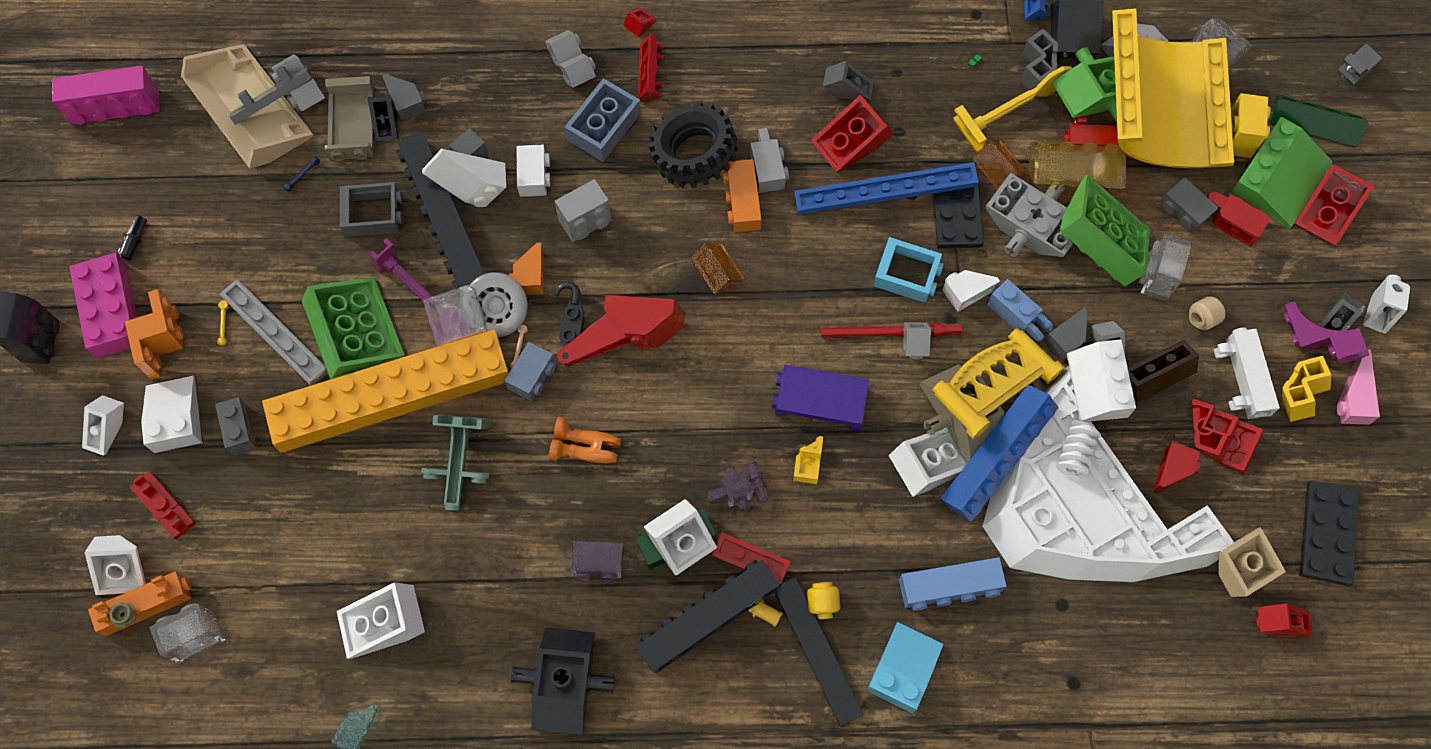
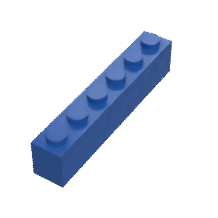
[940,385,1059,522]

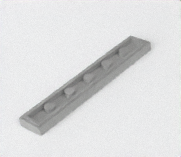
[220,279,328,386]

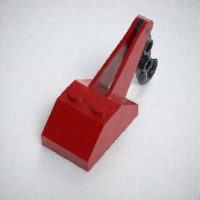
[554,282,686,367]

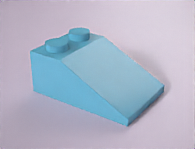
[866,622,943,714]

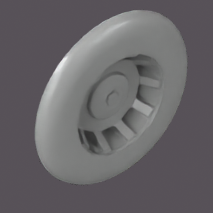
[463,272,528,338]

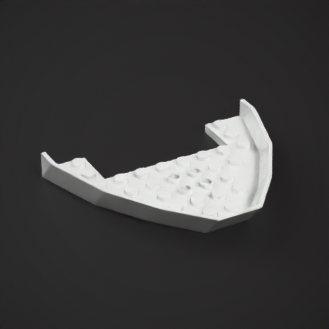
[982,366,1234,582]

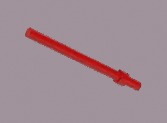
[821,323,962,337]

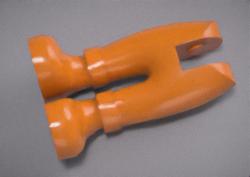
[549,417,621,464]

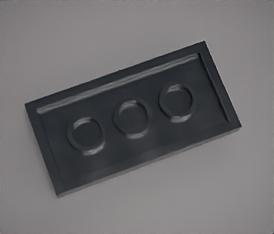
[930,163,984,249]
[1299,480,1359,586]

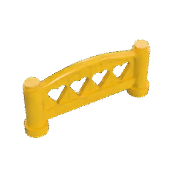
[932,328,1065,439]

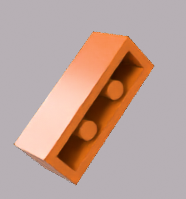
[722,159,761,233]

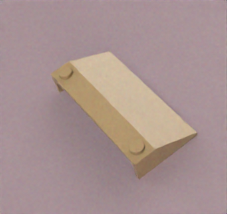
[181,44,313,169]

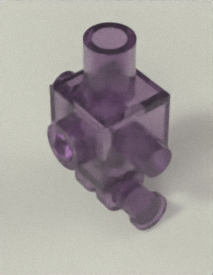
[706,461,770,511]

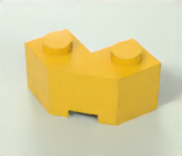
[1282,356,1331,422]

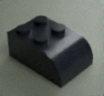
[0,291,60,364]

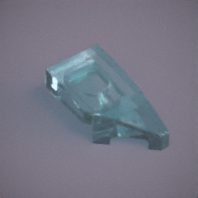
[331,705,378,749]

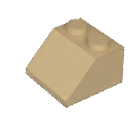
[1219,527,1286,597]

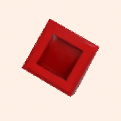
[623,8,656,37]

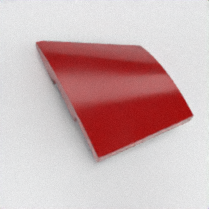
[1192,399,1264,474]

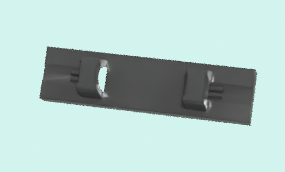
[230,66,312,125]

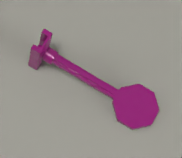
[369,238,478,344]

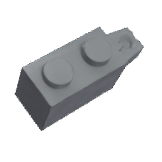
[750,128,789,193]

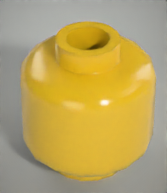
[807,582,841,619]

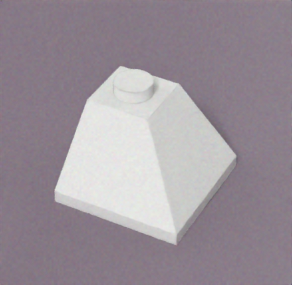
[84,535,146,595]

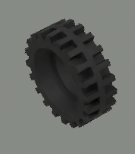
[648,101,738,188]

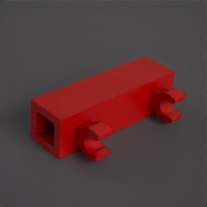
[1062,115,1133,158]

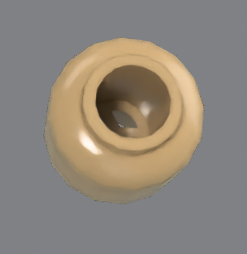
[1189,297,1225,330]

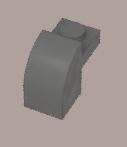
[1338,43,1383,85]

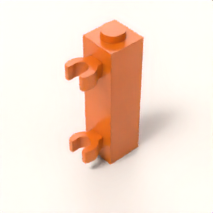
[88,571,192,637]

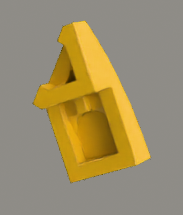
[793,436,823,484]

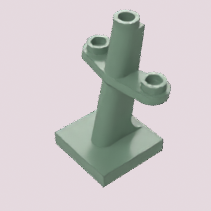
[421,415,491,510]

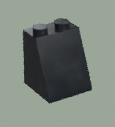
[1050,0,1104,59]

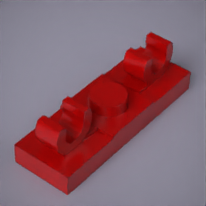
[638,34,664,102]
[130,471,196,540]
[712,533,791,585]

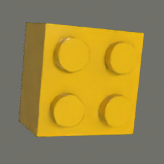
[1231,93,1271,158]

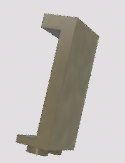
[325,76,375,161]

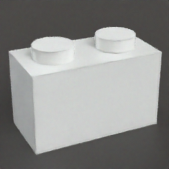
[517,145,551,197]

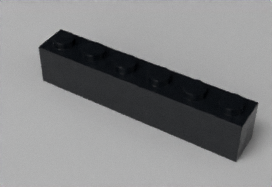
[636,560,781,674]

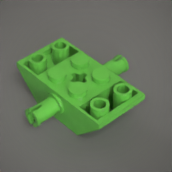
[1052,47,1117,124]

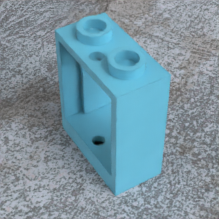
[873,237,944,303]

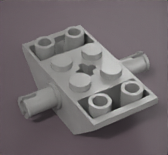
[985,173,1073,257]

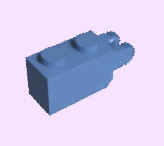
[987,279,1054,341]

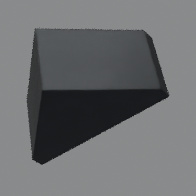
[367,95,398,142]

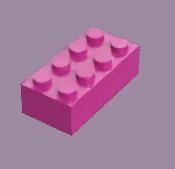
[52,66,160,125]
[69,253,137,359]

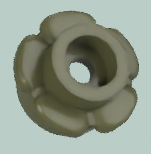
[109,602,136,628]

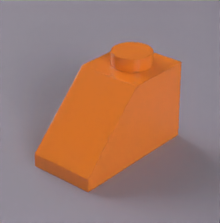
[509,243,544,295]

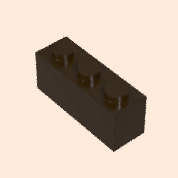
[1127,339,1199,403]

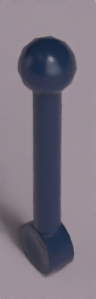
[283,156,320,191]

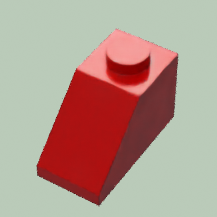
[1152,442,1201,493]
[1256,604,1312,637]

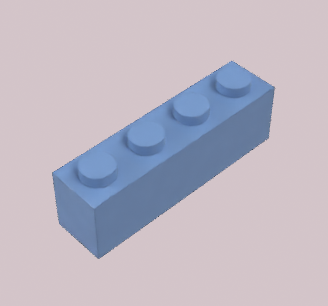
[899,557,1007,611]

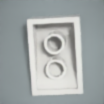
[422,149,506,207]
[142,376,202,453]
[889,427,968,497]
[337,582,425,659]

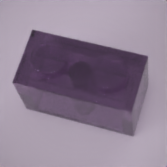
[571,541,624,581]

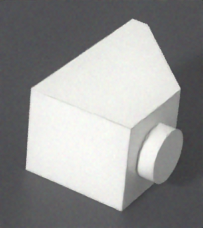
[942,270,1000,312]
[82,395,124,456]

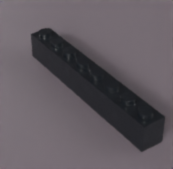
[396,131,490,298]

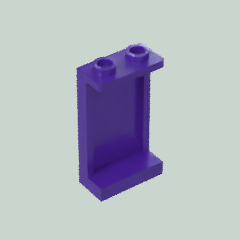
[772,365,869,432]

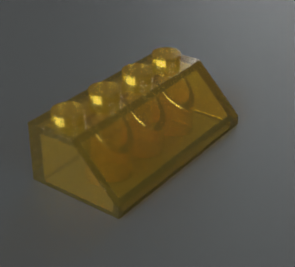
[1027,140,1126,189]

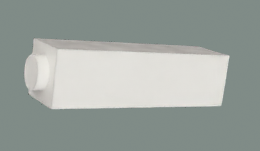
[1214,328,1280,419]

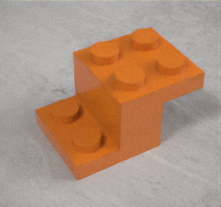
[125,289,185,380]

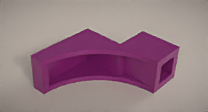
[1283,301,1369,365]

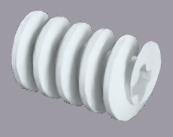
[1056,420,1101,476]

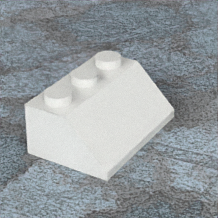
[1067,340,1136,422]

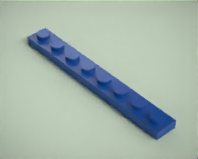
[794,162,979,215]

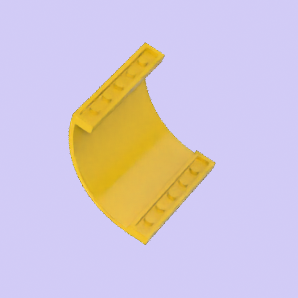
[1112,9,1234,168]

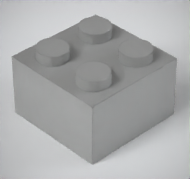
[555,179,612,242]

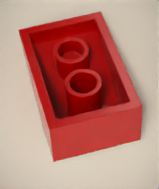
[811,95,894,173]
[1294,164,1375,246]

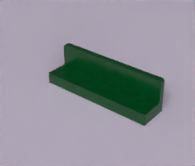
[1270,94,1368,147]

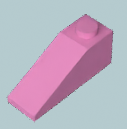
[1337,349,1380,424]

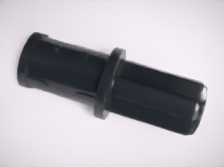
[117,215,147,261]

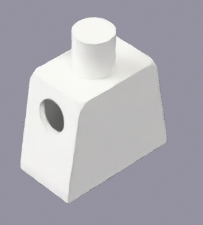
[1363,275,1410,334]

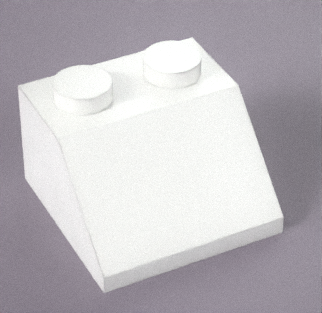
[644,499,717,575]

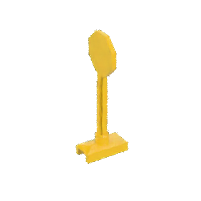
[953,66,1072,153]

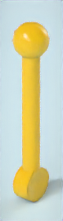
[217,300,229,346]

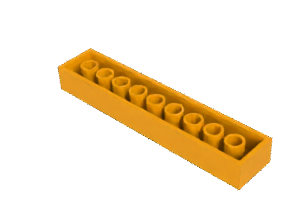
[262,329,509,453]

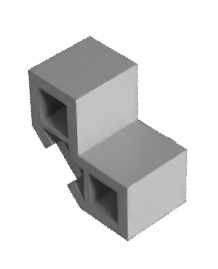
[545,30,596,88]
[271,54,325,111]

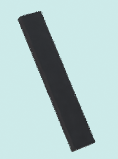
[775,577,864,727]

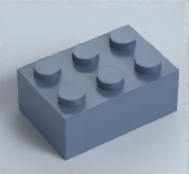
[565,78,641,162]

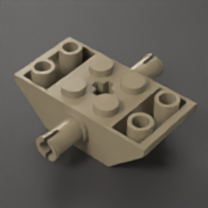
[919,365,1005,462]

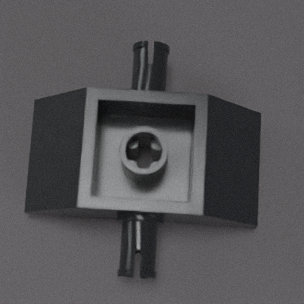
[511,628,615,736]

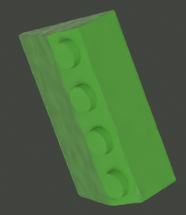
[1230,117,1333,229]
[1060,174,1150,286]
[302,277,405,379]

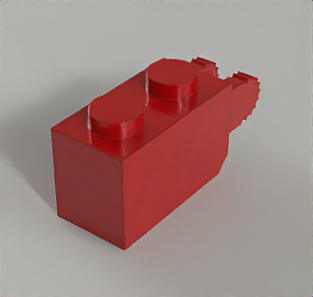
[1207,191,1271,248]

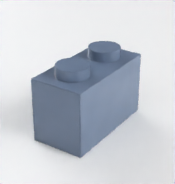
[504,342,556,401]

